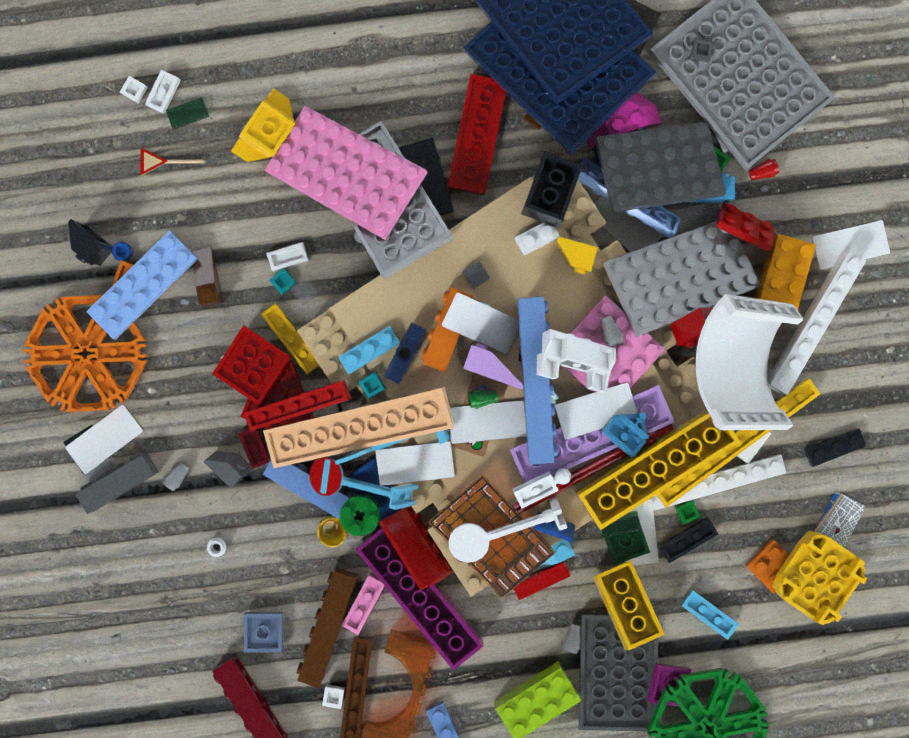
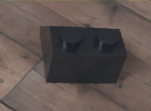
[68,219,113,266]

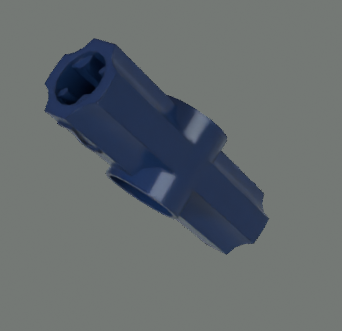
[384,322,427,384]

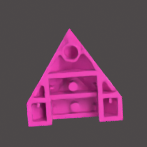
[587,92,662,150]

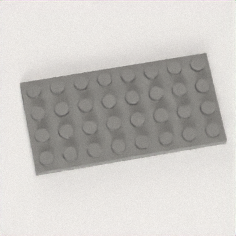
[351,121,454,280]
[603,221,761,337]

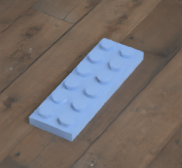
[578,157,681,238]
[86,231,198,340]

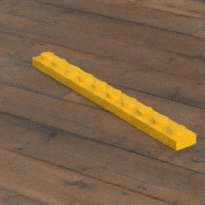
[656,378,820,508]

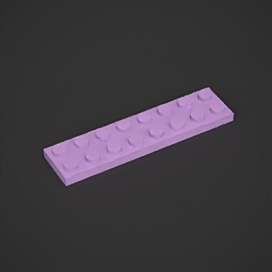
[510,385,675,483]

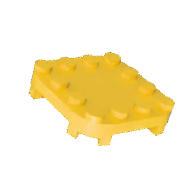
[772,531,867,625]

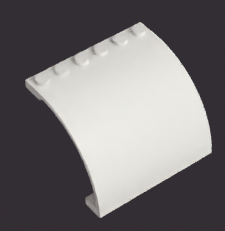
[696,294,804,430]

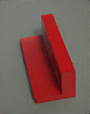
[513,561,571,600]

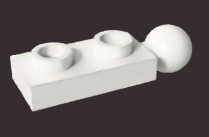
[512,468,571,508]

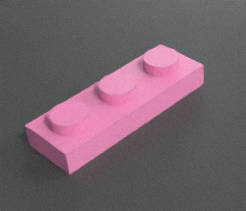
[342,574,384,635]

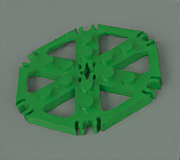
[647,667,769,738]

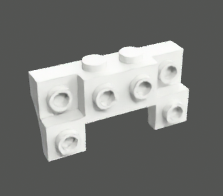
[536,329,616,393]

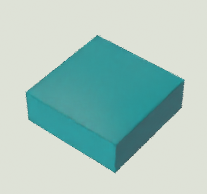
[269,268,297,295]
[358,371,386,399]

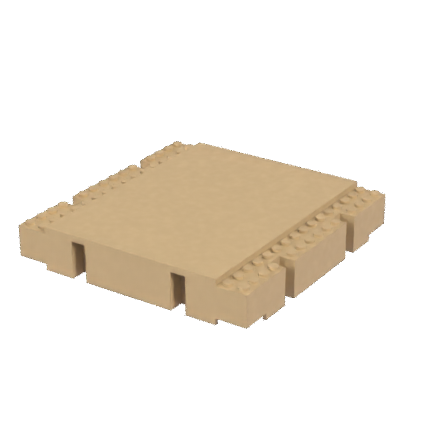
[297,157,707,596]

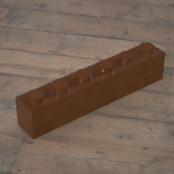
[296,567,358,688]

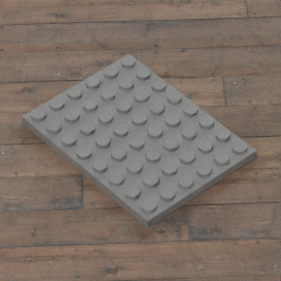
[649,0,835,171]

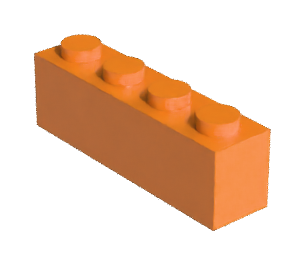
[420,287,474,372]

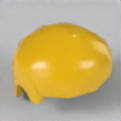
[317,516,347,547]

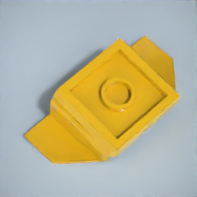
[231,88,295,162]

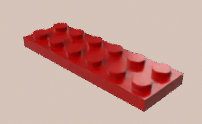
[447,74,506,195]

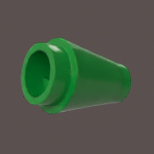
[467,389,498,409]

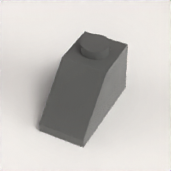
[204,451,252,488]

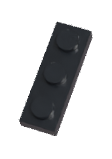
[804,428,866,467]
[658,517,719,563]

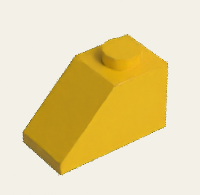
[555,237,598,275]

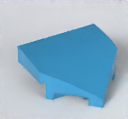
[601,413,649,458]

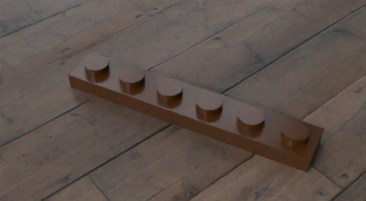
[340,636,373,738]

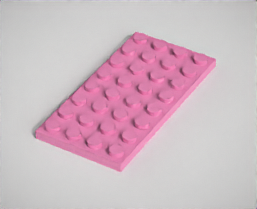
[264,106,428,240]

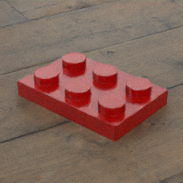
[716,202,775,252]

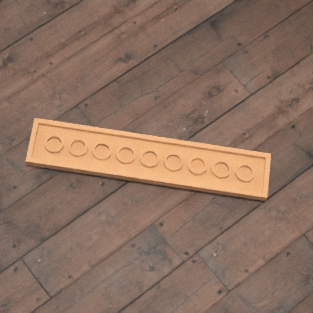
[263,387,455,468]

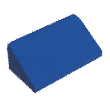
[533,512,575,542]

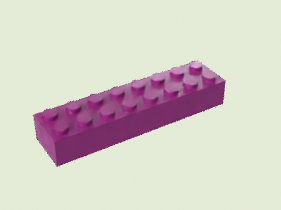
[355,527,484,671]

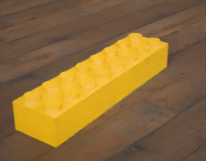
[576,409,740,530]

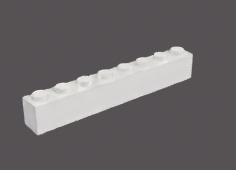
[768,251,866,395]

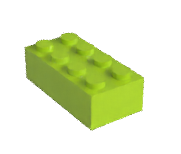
[494,661,581,738]

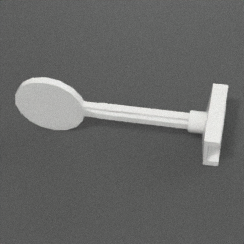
[448,496,567,563]

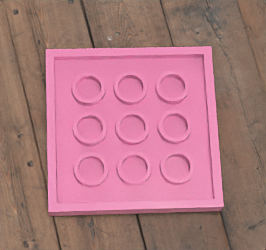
[563,295,665,393]

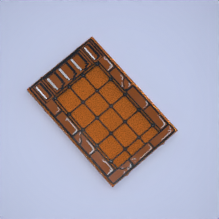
[428,475,556,598]

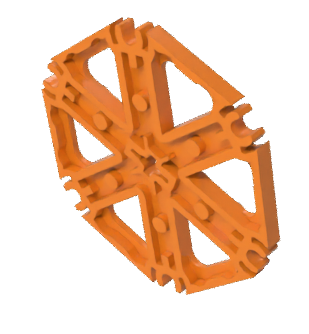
[23,295,149,412]

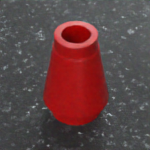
[748,159,779,180]

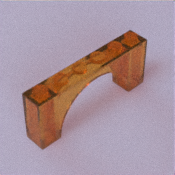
[361,629,437,738]

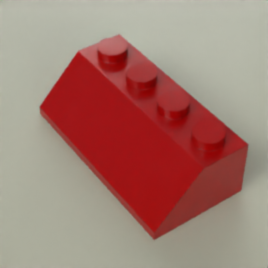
[379,507,454,590]

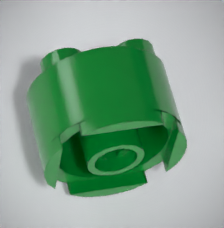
[340,493,381,536]

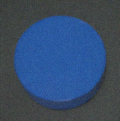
[112,242,133,262]

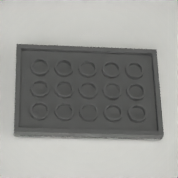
[595,122,726,213]
[578,613,659,731]

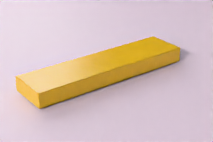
[261,303,320,375]

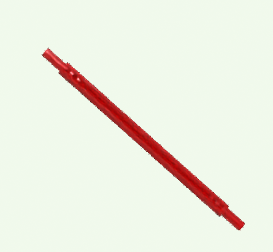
[479,424,674,530]

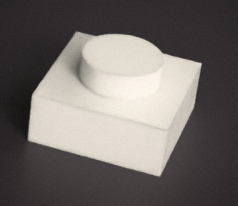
[120,76,148,104]
[322,684,345,709]

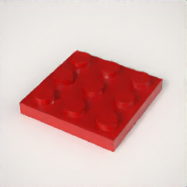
[212,325,292,406]

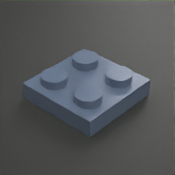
[243,612,283,652]

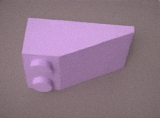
[463,343,523,389]

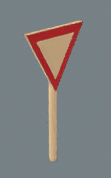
[140,148,204,176]

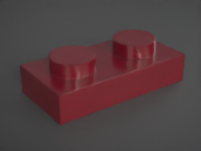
[238,429,271,469]

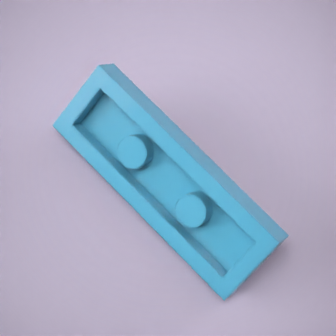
[338,326,400,375]
[680,589,739,640]

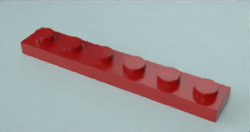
[244,380,351,431]

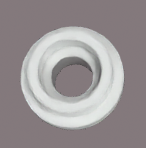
[207,537,227,557]

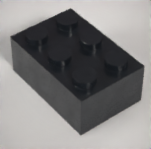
[521,151,583,228]

